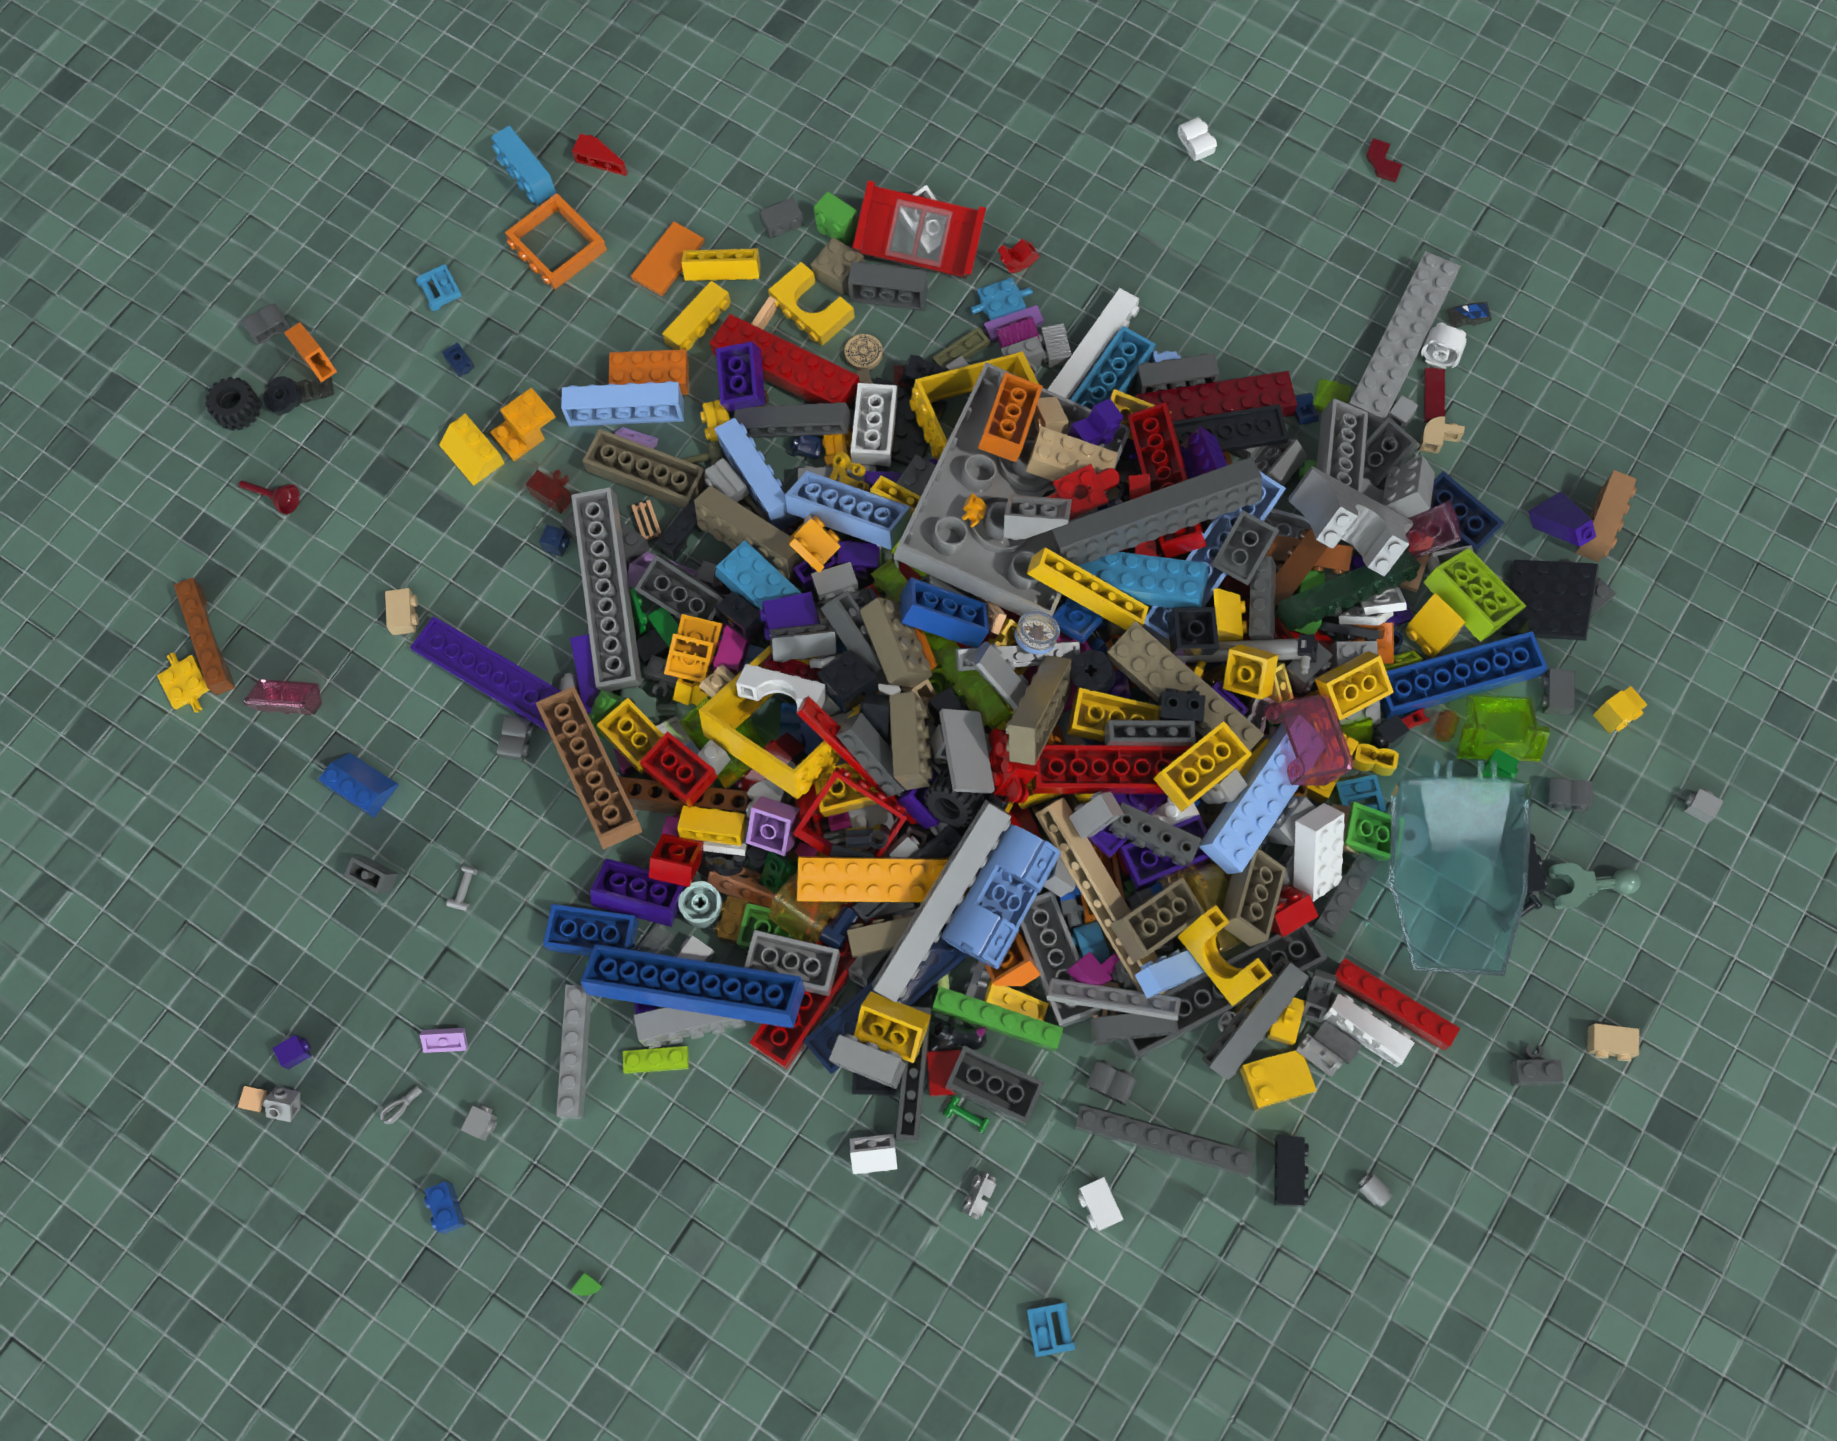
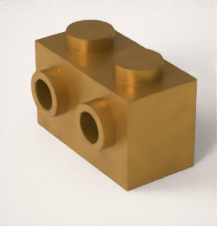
[715,896,750,945]

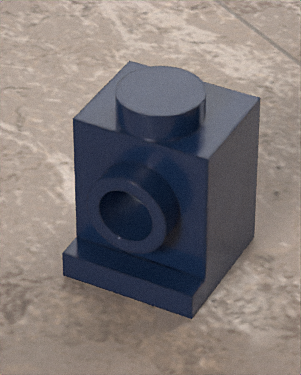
[442,342,475,378]

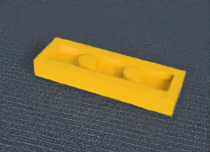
[983,981,1049,1021]

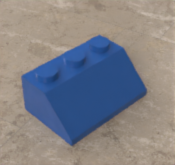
[318,753,399,818]

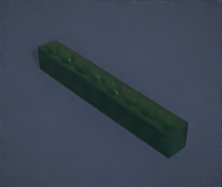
[1275,548,1421,632]

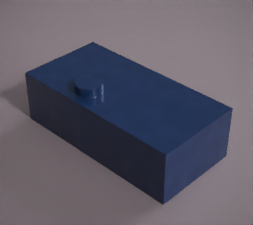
[1421,471,1505,555]

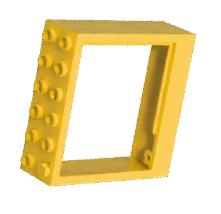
[909,351,1039,461]
[699,645,879,799]

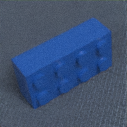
[900,578,989,648]
[543,904,639,957]

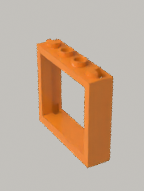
[505,193,607,290]

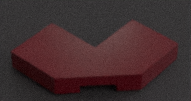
[1366,138,1403,183]

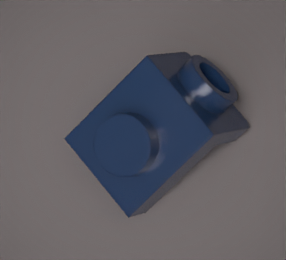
[1294,392,1319,425]

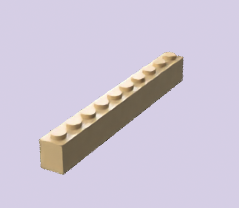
[1035,797,1167,995]

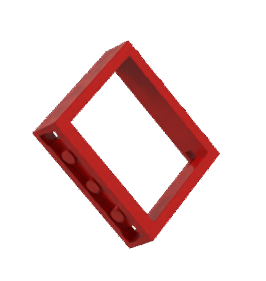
[793,766,908,857]

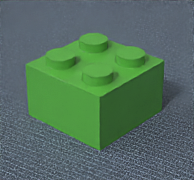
[814,192,858,245]

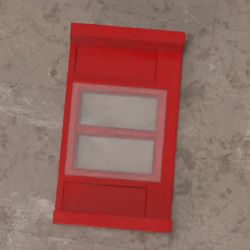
[853,180,986,279]

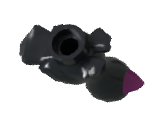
[929,1016,987,1052]

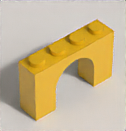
[768,262,855,346]
[1177,905,1272,1006]

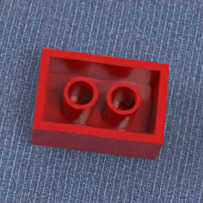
[639,731,718,808]

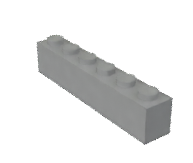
[556,985,592,1119]

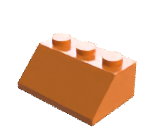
[984,930,1041,986]

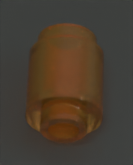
[1433,710,1460,742]

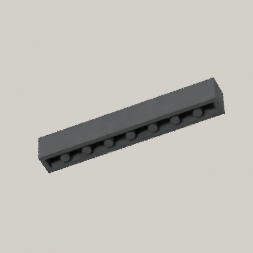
[1074,1105,1255,1178]

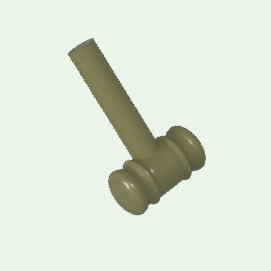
[681,441,723,466]

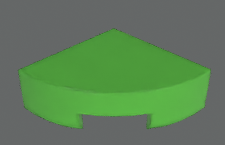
[571,1272,603,1296]

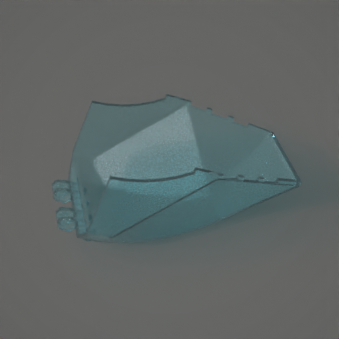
[1389,760,1532,976]

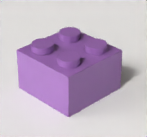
[746,796,800,856]

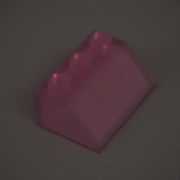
[1401,500,1461,564]
[244,679,322,715]

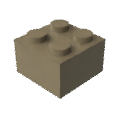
[811,238,864,295]

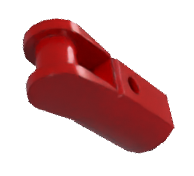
[1400,708,1430,729]

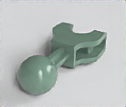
[620,688,700,723]
[1548,863,1641,909]

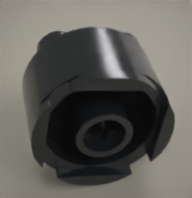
[1070,650,1116,694]

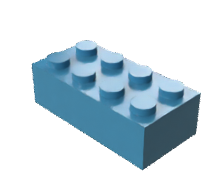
[491,126,556,207]

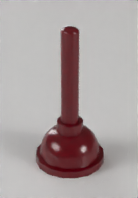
[239,480,300,515]

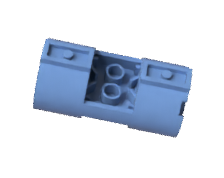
[941,824,1061,969]

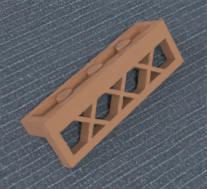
[707,867,796,911]

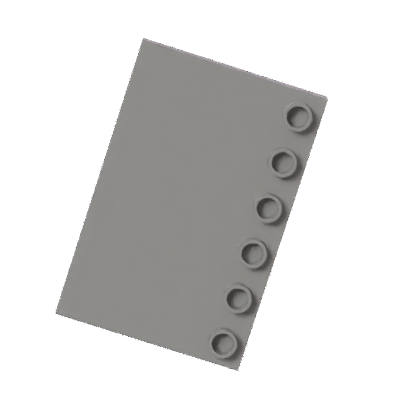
[893,362,1131,623]

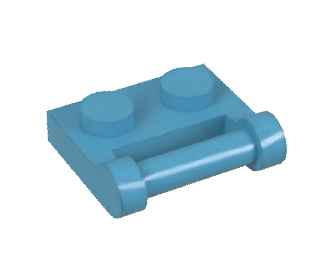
[416,264,462,311]
[1335,774,1386,812]
[1027,1302,1076,1357]

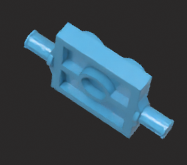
[970,278,1033,321]

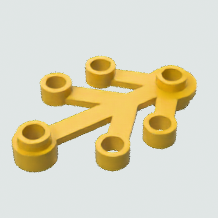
[829,452,869,492]

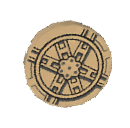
[845,334,883,370]

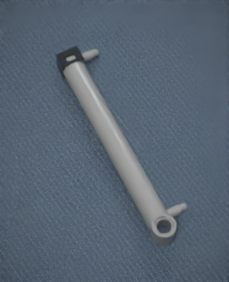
[1176,634,1318,674]

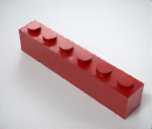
[1333,958,1460,1051]

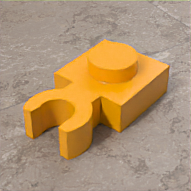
[962,493,987,528]

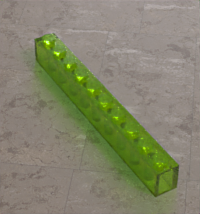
[871,559,1012,730]

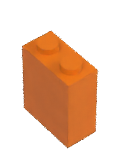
[284,322,337,382]

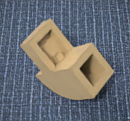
[1419,417,1465,453]
[699,665,735,698]

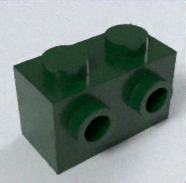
[760,849,799,896]

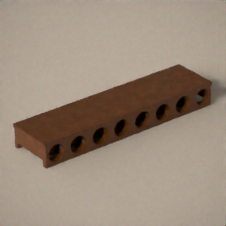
[618,777,750,821]

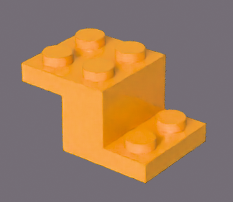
[490,387,556,461]
[787,514,841,573]
[664,614,723,683]

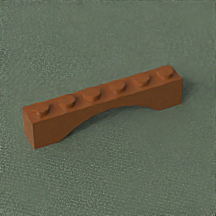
[174,577,235,696]

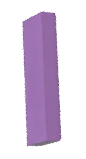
[984,305,1044,342]

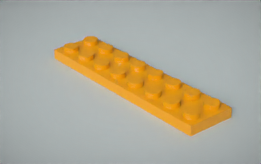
[796,856,970,902]

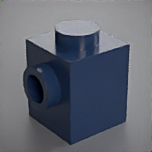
[539,525,570,557]

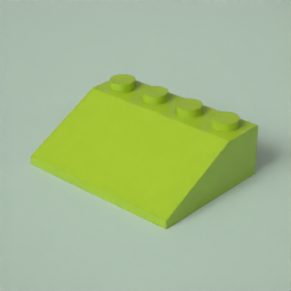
[1423,548,1526,642]

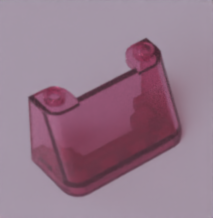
[1263,694,1353,786]

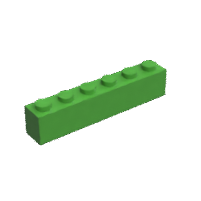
[931,986,1063,1052]

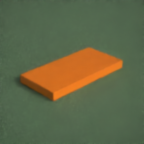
[631,222,705,297]

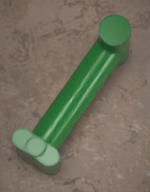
[943,1095,990,1134]

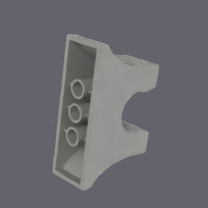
[1288,466,1413,577]

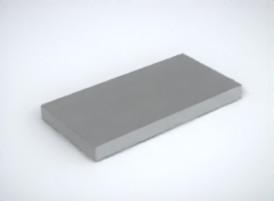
[939,709,995,793]

